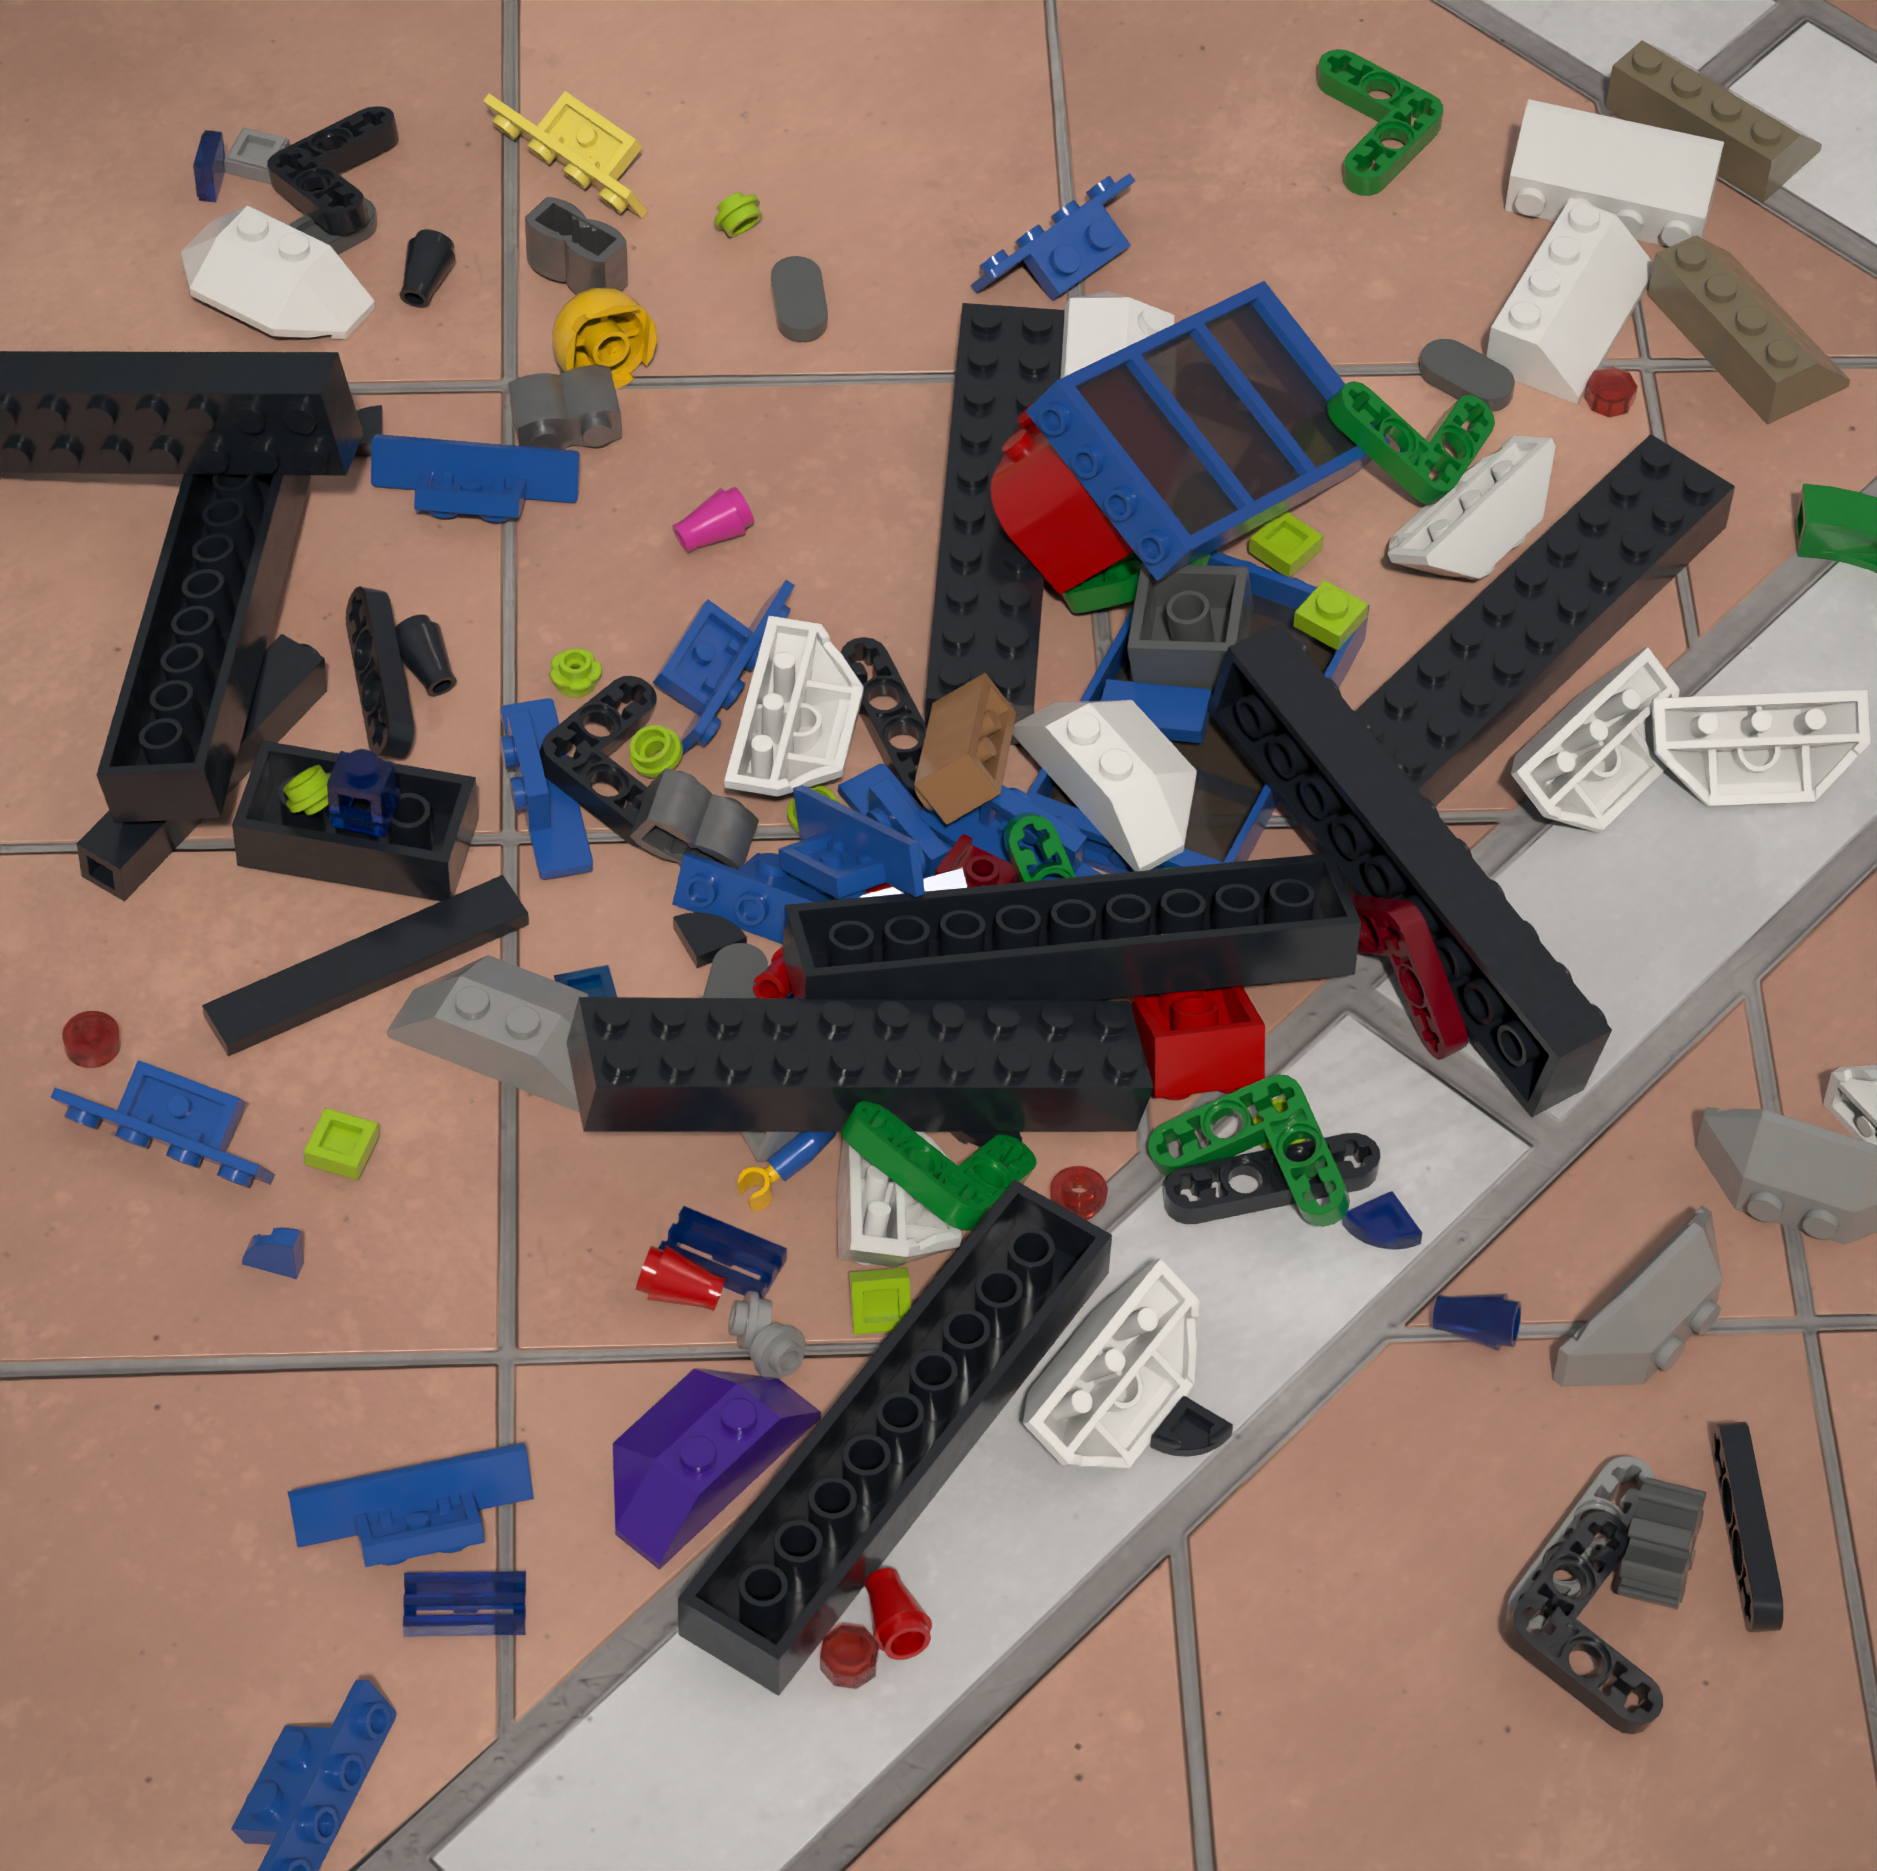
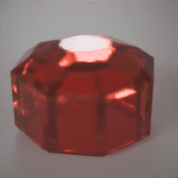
[1584,366,1638,417]
[820,1625,879,1689]

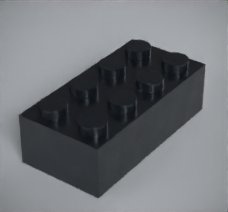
[232,740,478,901]

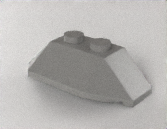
[387,955,589,1113]
[1696,1107,1877,1245]
[1553,1206,1723,1387]

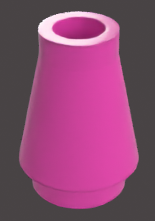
[672,487,754,553]

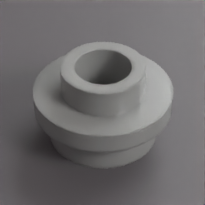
[728,1290,772,1350]
[750,1323,806,1379]

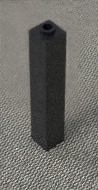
[77,634,327,902]

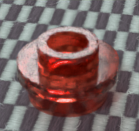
[1050,1166,1108,1220]

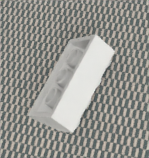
[1505,99,1724,247]
[1486,198,1653,405]

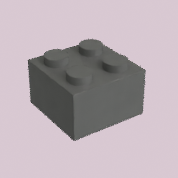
[1127,564,1254,691]

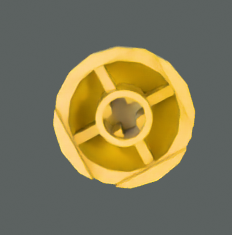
[552,288,658,390]

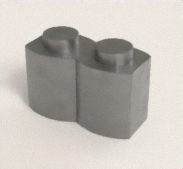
[525,197,628,294]
[508,365,622,449]
[630,768,759,870]

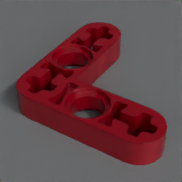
[1351,895,1468,1060]

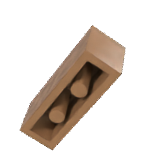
[914,673,1017,825]

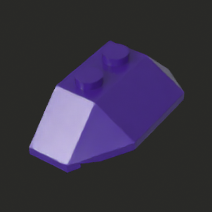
[613,1369,821,1570]

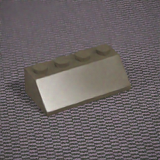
[1605,40,1822,203]
[1647,235,1850,425]

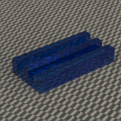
[658,1206,787,1299]
[403,1571,526,1637]

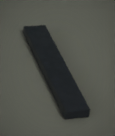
[202,875,529,1056]

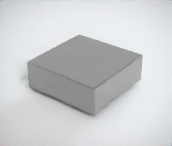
[224,127,290,185]

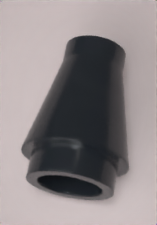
[399,229,456,308]
[395,614,457,697]

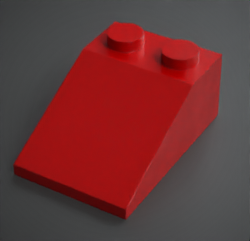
[1121,986,1265,1100]

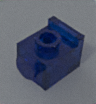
[327,749,401,837]

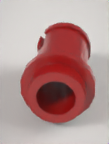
[753,946,792,998]

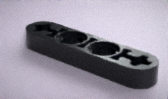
[345,586,414,761]
[841,637,927,807]
[1163,1133,1381,1225]
[1712,1422,1784,1632]

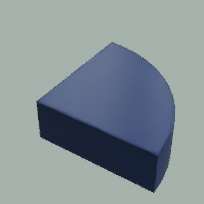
[242,1227,304,1279]

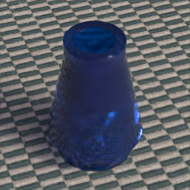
[1433,1293,1522,1351]

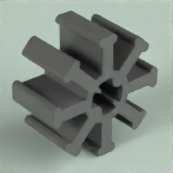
[1618,1477,1706,1610]

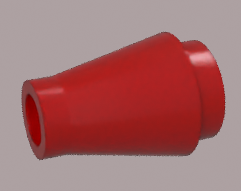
[635,1245,726,1311]
[865,1568,932,1660]

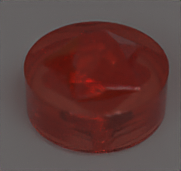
[62,1011,121,1068]

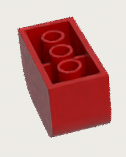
[991,370,1188,595]

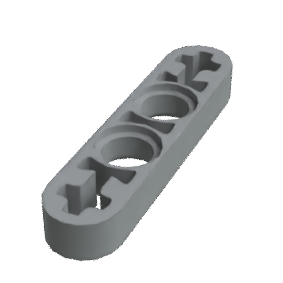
[1505,1456,1655,1636]

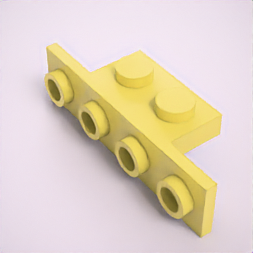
[483,91,648,219]

